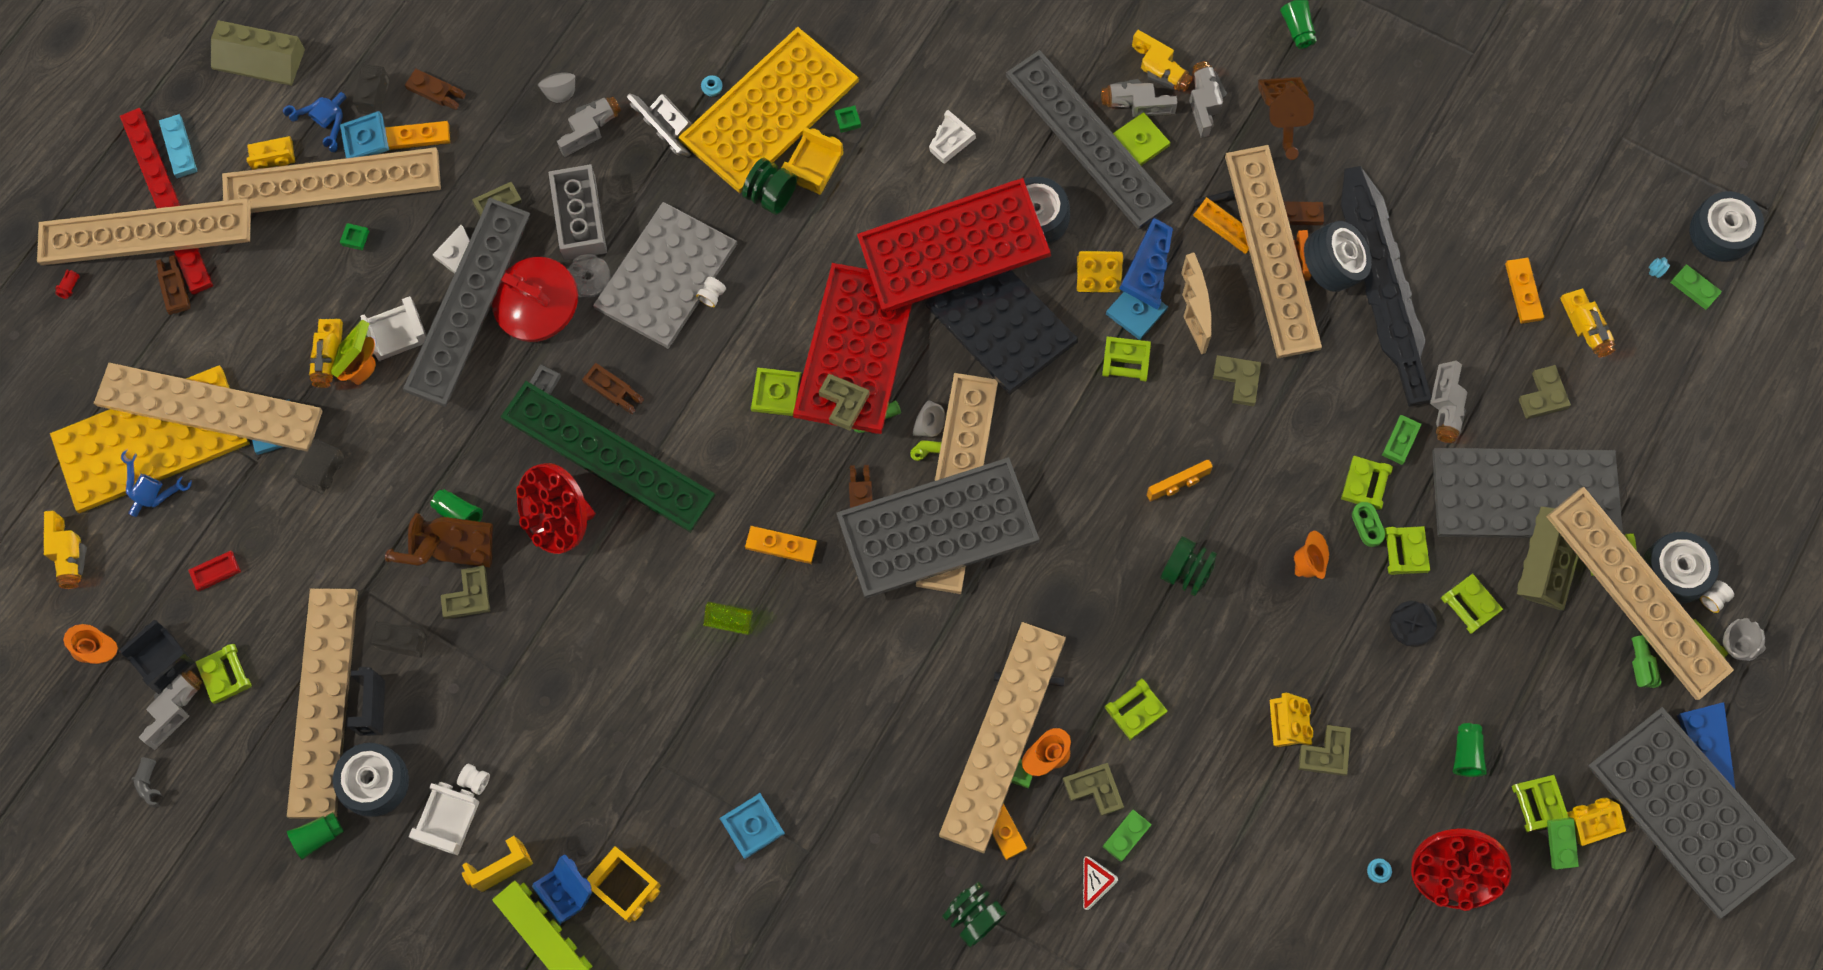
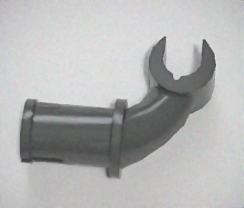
[131,757,163,808]

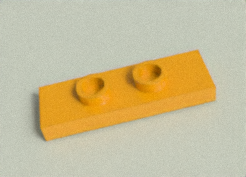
[385,121,450,150]
[1193,197,1249,254]
[1505,258,1544,324]
[1147,460,1213,502]
[745,526,817,564]
[992,803,1027,860]

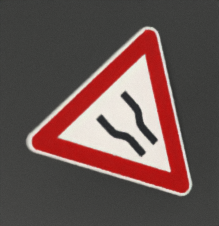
[1083,856,1118,910]

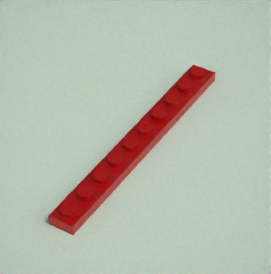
[120,108,213,295]

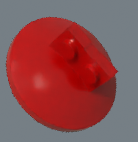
[492,257,578,342]
[516,463,596,554]
[1411,829,1512,911]

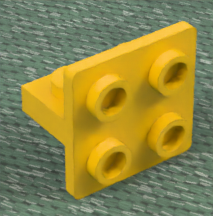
[1076,251,1123,292]
[1270,692,1313,747]

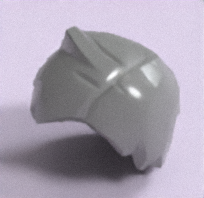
[1723,618,1766,661]

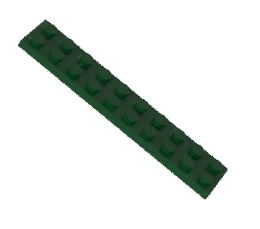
[501,381,715,533]

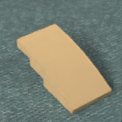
[1181,252,1211,354]

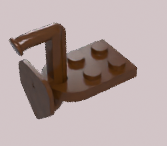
[1258,77,1314,160]
[385,513,493,568]

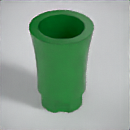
[1280,0,1317,49]
[430,489,483,522]
[1452,723,1487,777]
[286,812,344,860]

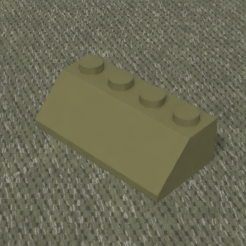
[211,20,305,86]
[1517,506,1578,611]

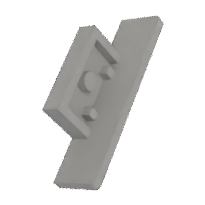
[627,93,692,157]

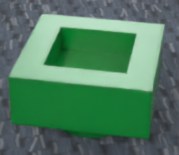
[835,106,861,133]
[340,223,369,251]

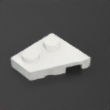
[929,110,976,164]
[433,225,469,273]

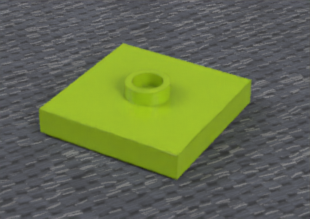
[1113,112,1170,166]
[331,320,369,377]
[751,368,802,416]

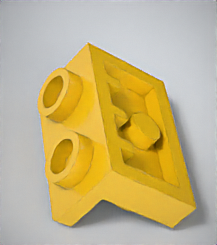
[247,136,295,170]
[1567,798,1626,846]

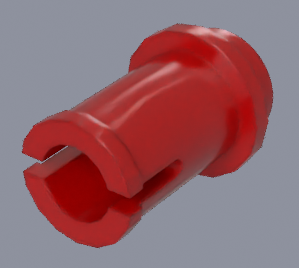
[55,270,80,299]

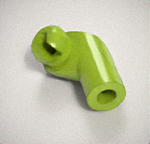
[910,441,942,461]

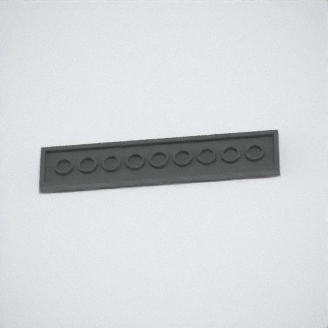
[1006,50,1173,230]
[403,197,530,407]

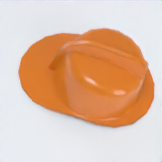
[337,337,376,385]
[1294,531,1329,579]
[63,624,118,664]
[1022,728,1071,776]

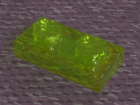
[703,602,753,635]

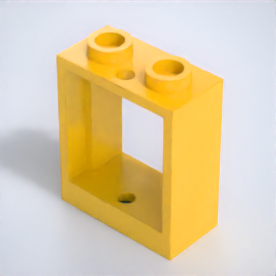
[587,846,661,923]

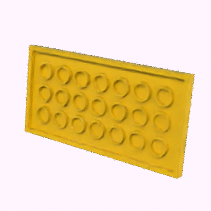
[679,27,859,193]
[50,365,250,514]

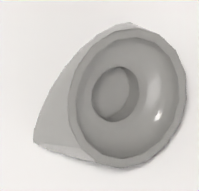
[538,73,575,103]
[913,400,946,437]

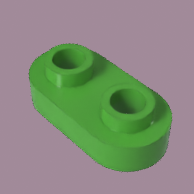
[1352,502,1385,547]

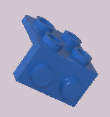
[532,855,592,925]

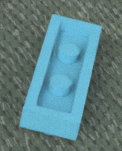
[159,114,198,178]

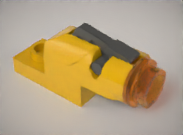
[1132,30,1193,92]
[1560,288,1615,358]
[309,319,343,388]
[44,511,87,589]

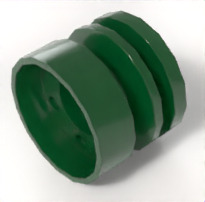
[742,157,797,215]
[1160,536,1217,596]
[942,882,1007,948]

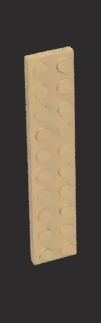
[1225,145,1322,359]
[222,148,441,213]
[37,198,251,265]
[94,363,322,452]
[916,373,998,594]
[1546,487,1734,700]
[287,589,358,819]
[939,622,1066,853]

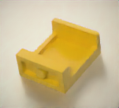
[781,127,843,195]
[462,836,533,892]

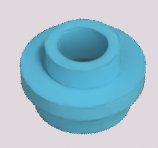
[701,76,722,97]
[1649,257,1670,278]
[1367,859,1392,883]

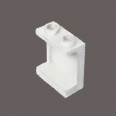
[360,296,427,361]
[409,782,479,856]

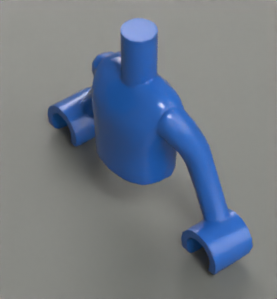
[283,92,347,152]
[121,449,192,517]

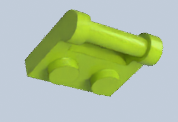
[1102,337,1151,381]
[1341,456,1393,510]
[1384,526,1430,575]
[1441,574,1503,634]
[196,644,252,704]
[1105,679,1168,740]
[1511,775,1569,832]

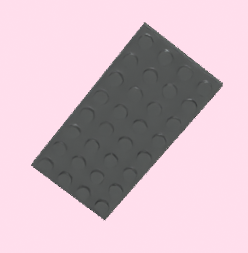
[1432,448,1623,538]
[836,457,1039,599]
[1588,707,1796,919]

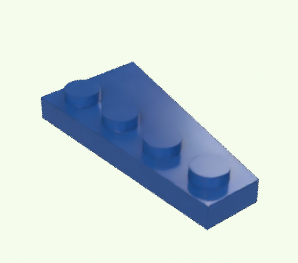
[1119,218,1173,309]
[1677,702,1735,789]

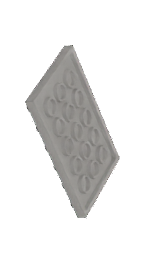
[593,202,737,349]

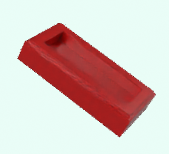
[188,551,241,592]

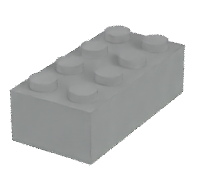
[548,164,607,260]

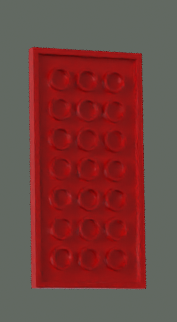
[857,178,1051,313]
[793,263,913,434]

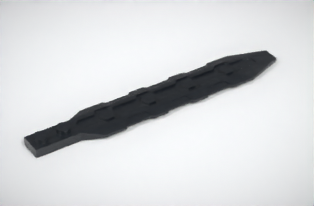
[1341,166,1432,407]

